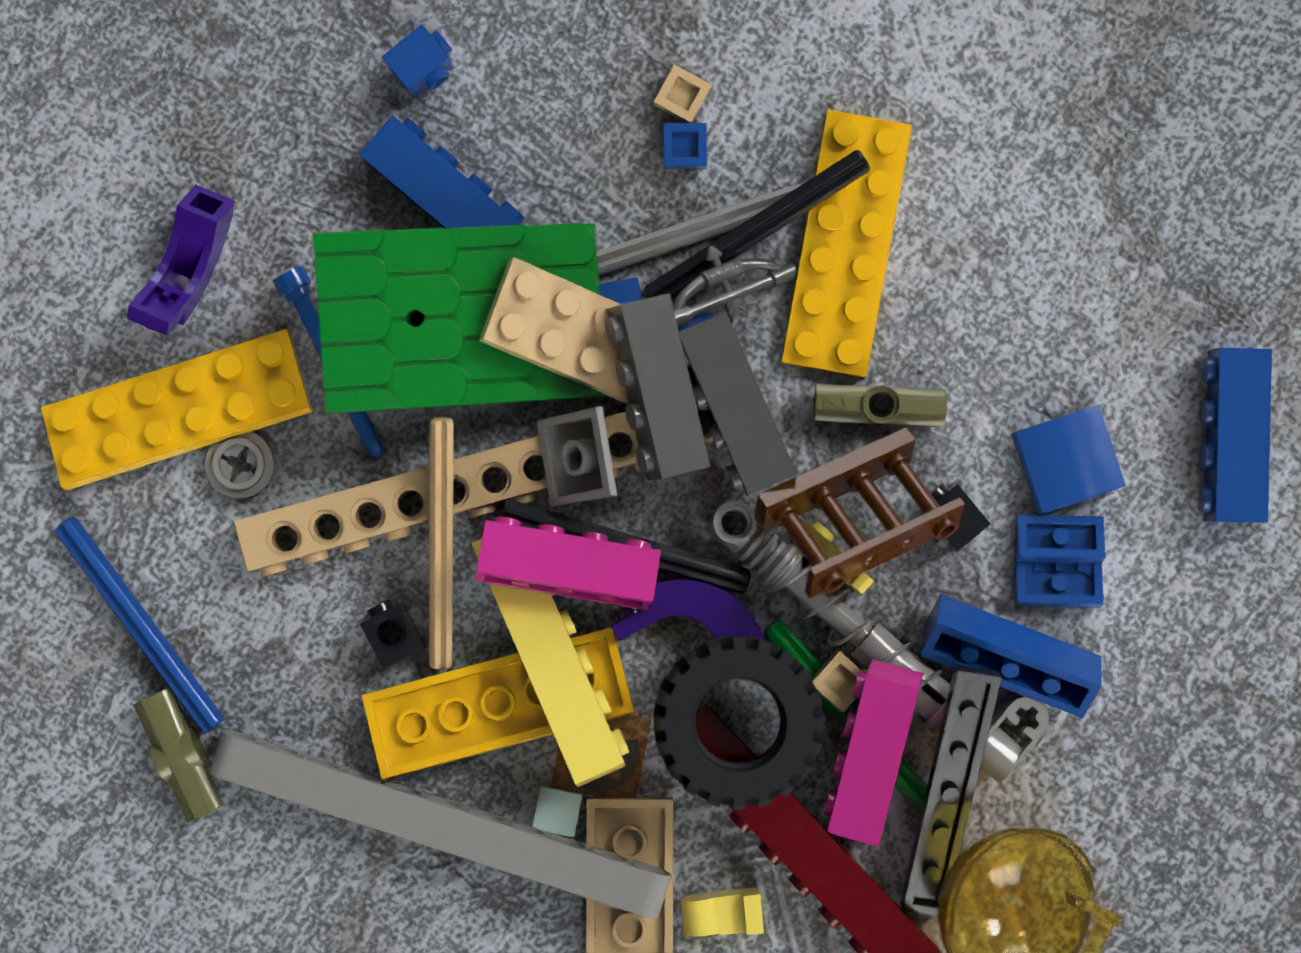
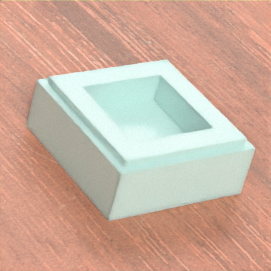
[532,785,583,838]

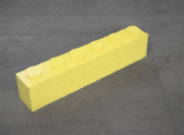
[471,538,630,787]

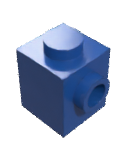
[382,24,453,99]

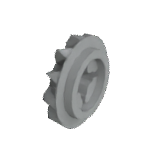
[205,432,275,499]

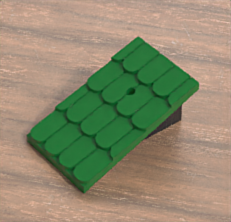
[313,223,609,414]

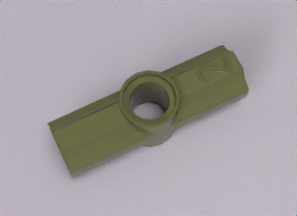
[813,384,947,427]
[133,688,224,823]

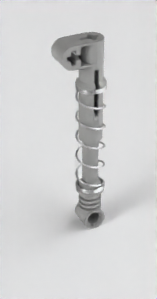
[708,501,1049,782]

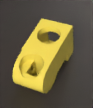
[680,887,764,937]

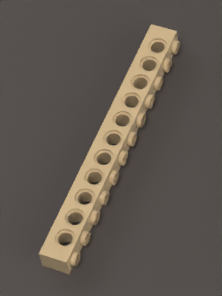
[234,398,714,577]

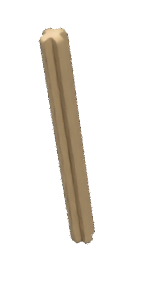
[429,417,454,669]

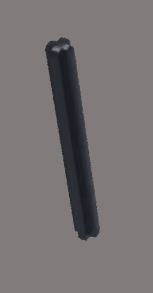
[644,150,870,299]
[501,499,751,593]

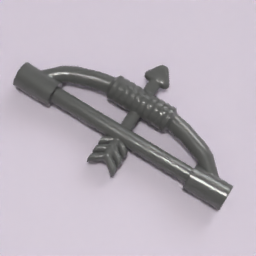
[673,246,797,327]

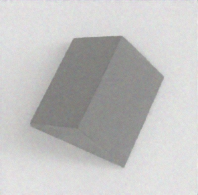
[537,407,618,507]

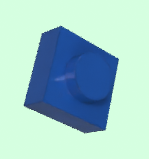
[664,123,707,169]

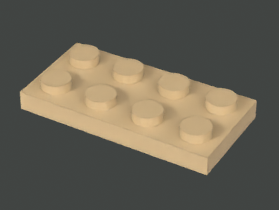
[479,257,629,404]
[586,797,673,953]

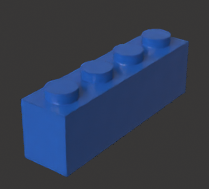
[359,115,525,229]
[1198,347,1272,523]
[920,594,1101,718]

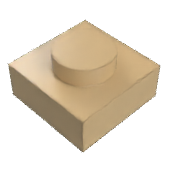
[654,64,712,123]
[812,650,863,713]

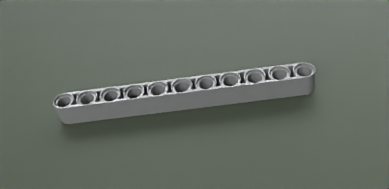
[209,730,671,918]

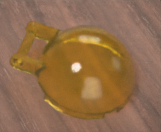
[937,826,1122,953]

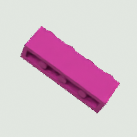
[475,517,661,610]
[824,659,924,847]

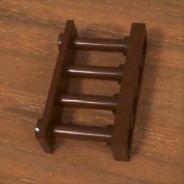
[754,427,965,598]

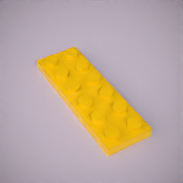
[781,110,912,379]
[41,329,313,491]
[362,627,635,780]

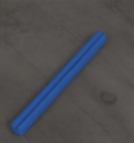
[55,517,224,733]

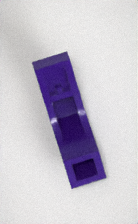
[126,184,235,336]
[611,579,767,641]

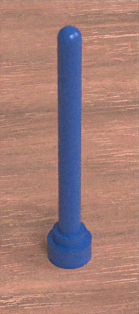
[273,266,384,460]

